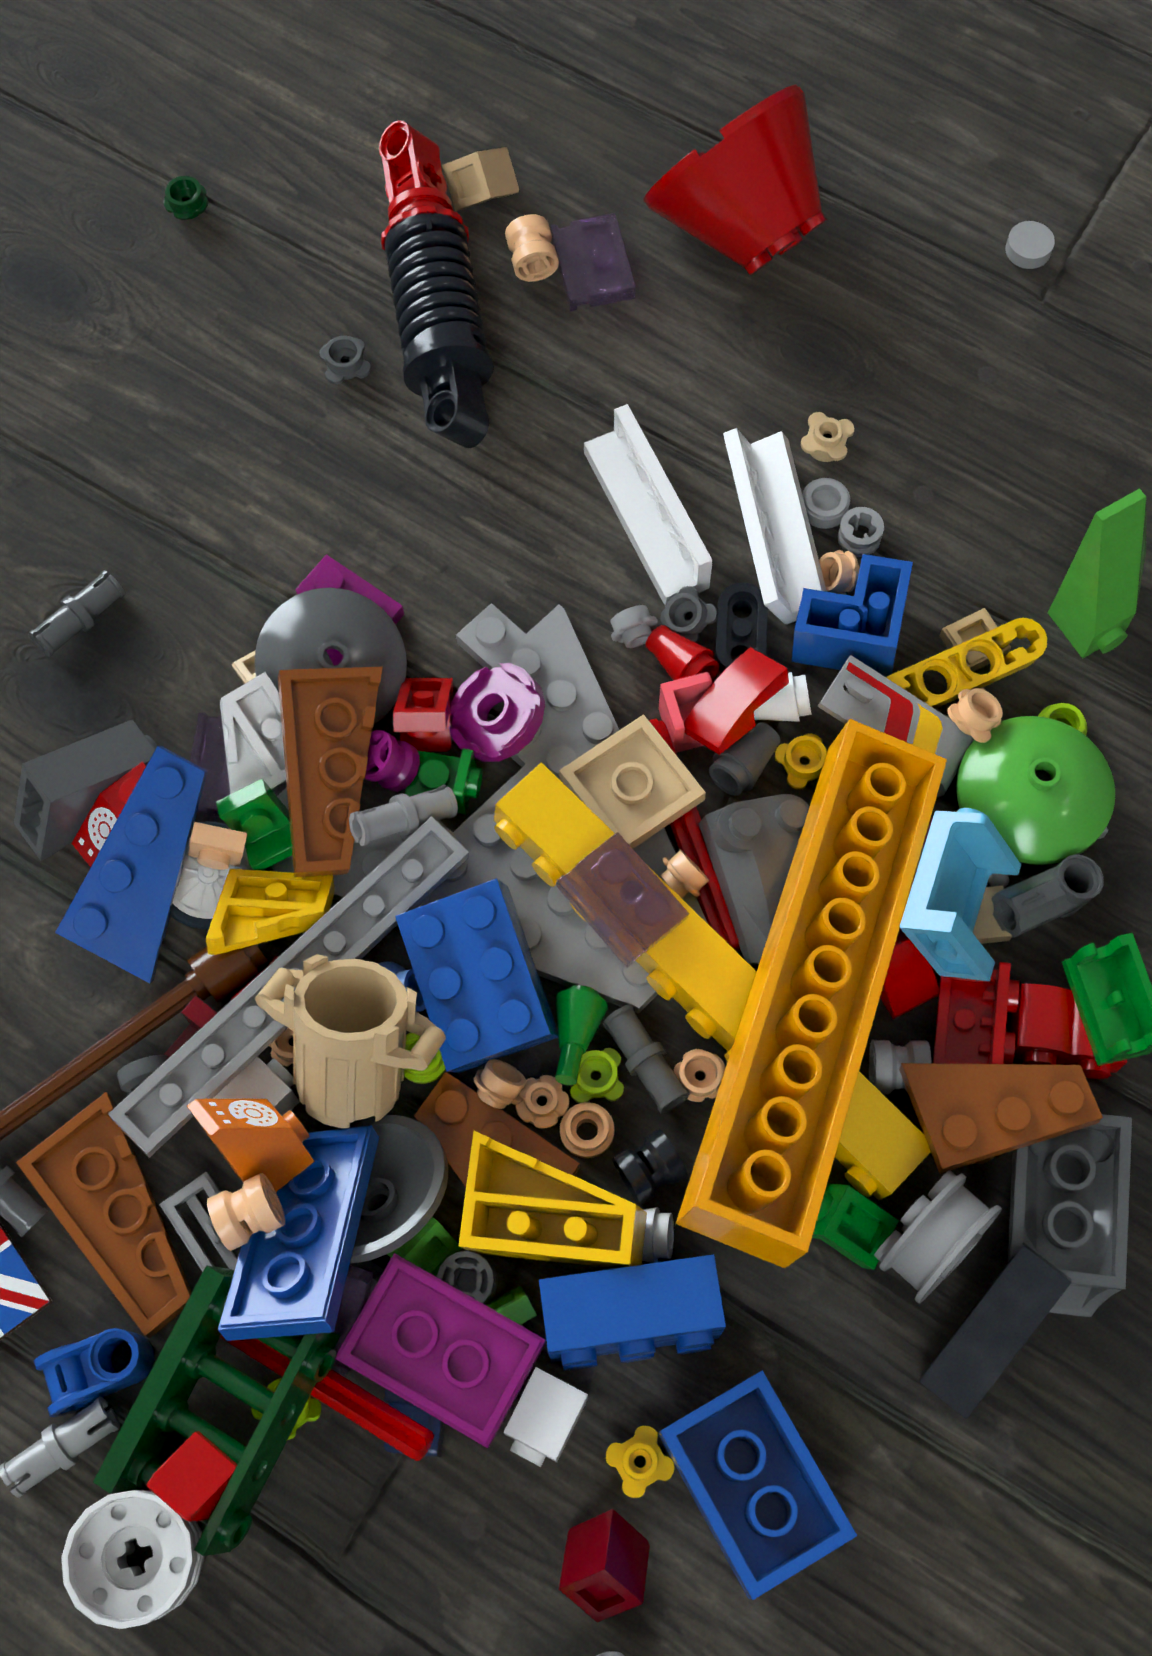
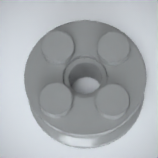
[874,1170,1002,1304]

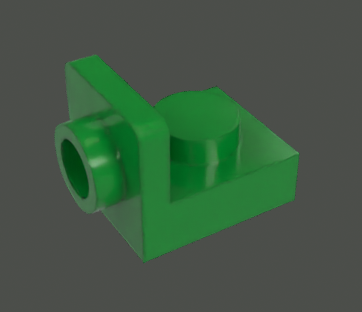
[405,748,483,814]
[216,779,293,871]
[812,1183,899,1270]

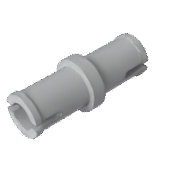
[349,785,458,846]
[0,1396,120,1498]

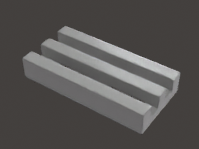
[159,1172,238,1272]

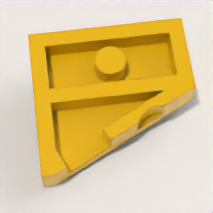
[206,869,335,955]

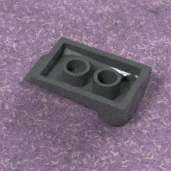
[699,794,810,967]
[1008,1114,1132,1317]

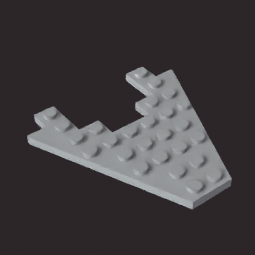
[271,603,708,1013]

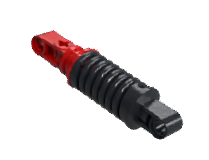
[379,120,494,448]

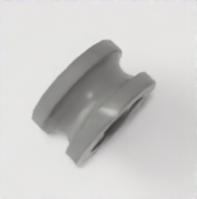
[838,507,884,557]

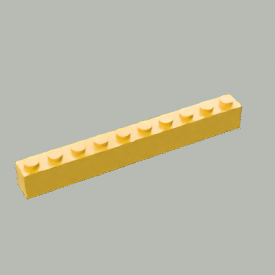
[493,762,931,1200]

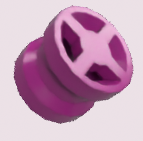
[364,730,420,792]

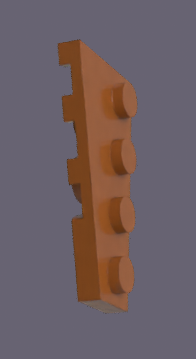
[278,667,383,877]
[16,1092,192,1338]

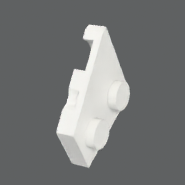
[220,672,286,794]

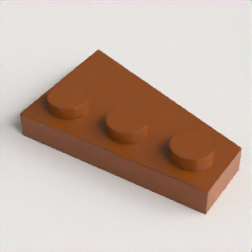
[899,1063,1103,1174]
[414,1072,580,1188]

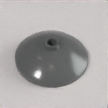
[255,588,407,726]
[341,1115,448,1263]

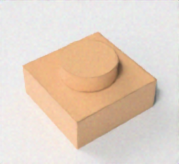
[188,822,247,870]

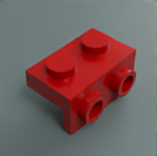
[932,962,1019,1064]

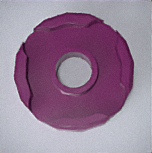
[449,663,545,762]

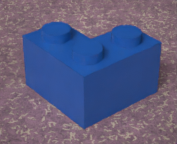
[792,554,913,677]

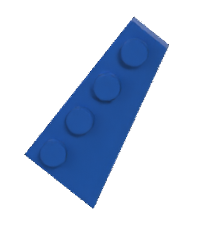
[55,746,208,984]

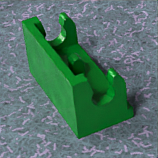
[1062,933,1152,1066]

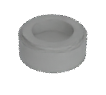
[1005,221,1055,269]
[802,478,850,529]

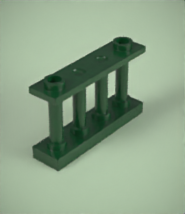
[93,1265,341,1556]

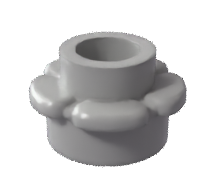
[610,605,658,648]

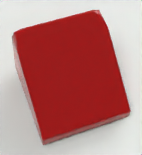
[146,1431,238,1522]

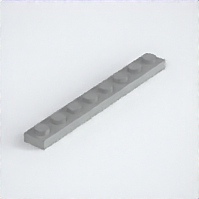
[108,816,469,1158]

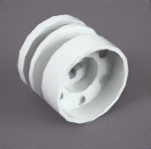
[61,1490,205,1629]

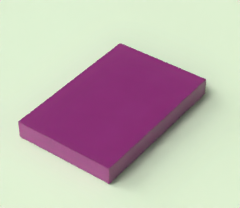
[336,1253,546,1448]

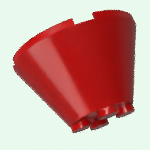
[643,84,827,275]

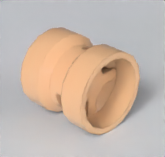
[505,214,559,282]
[207,1173,285,1251]

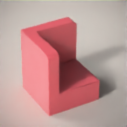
[659,672,712,753]

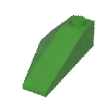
[1048,489,1146,659]

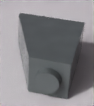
[13,719,157,861]

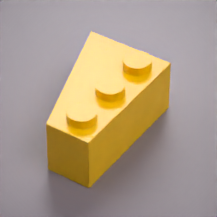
[458,1131,647,1268]

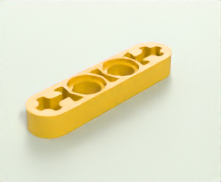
[886,618,1047,709]

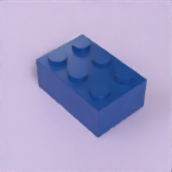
[395,878,558,1073]
[539,1254,726,1371]
[658,1370,857,1600]

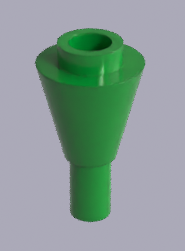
[555,985,608,1085]

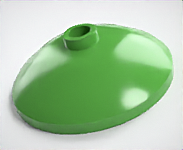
[956,716,1115,865]

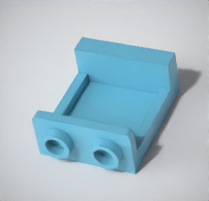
[900,808,1021,982]

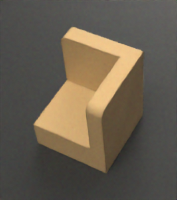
[442,147,519,211]

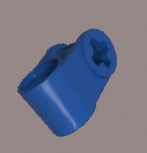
[34,1328,155,1417]

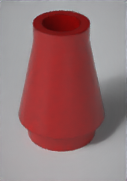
[645,625,719,681]

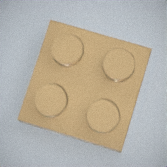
[559,714,706,850]

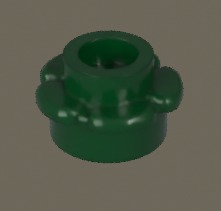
[164,176,208,220]

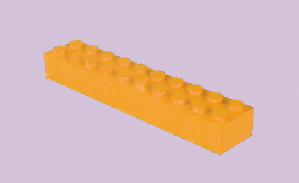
[676,719,947,1268]

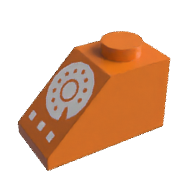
[187,1099,315,1192]

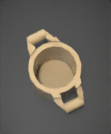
[255,954,446,1129]

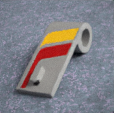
[817,655,974,797]

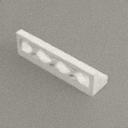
[584,404,712,607]
[723,428,827,625]

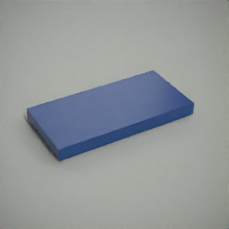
[218,1125,379,1341]

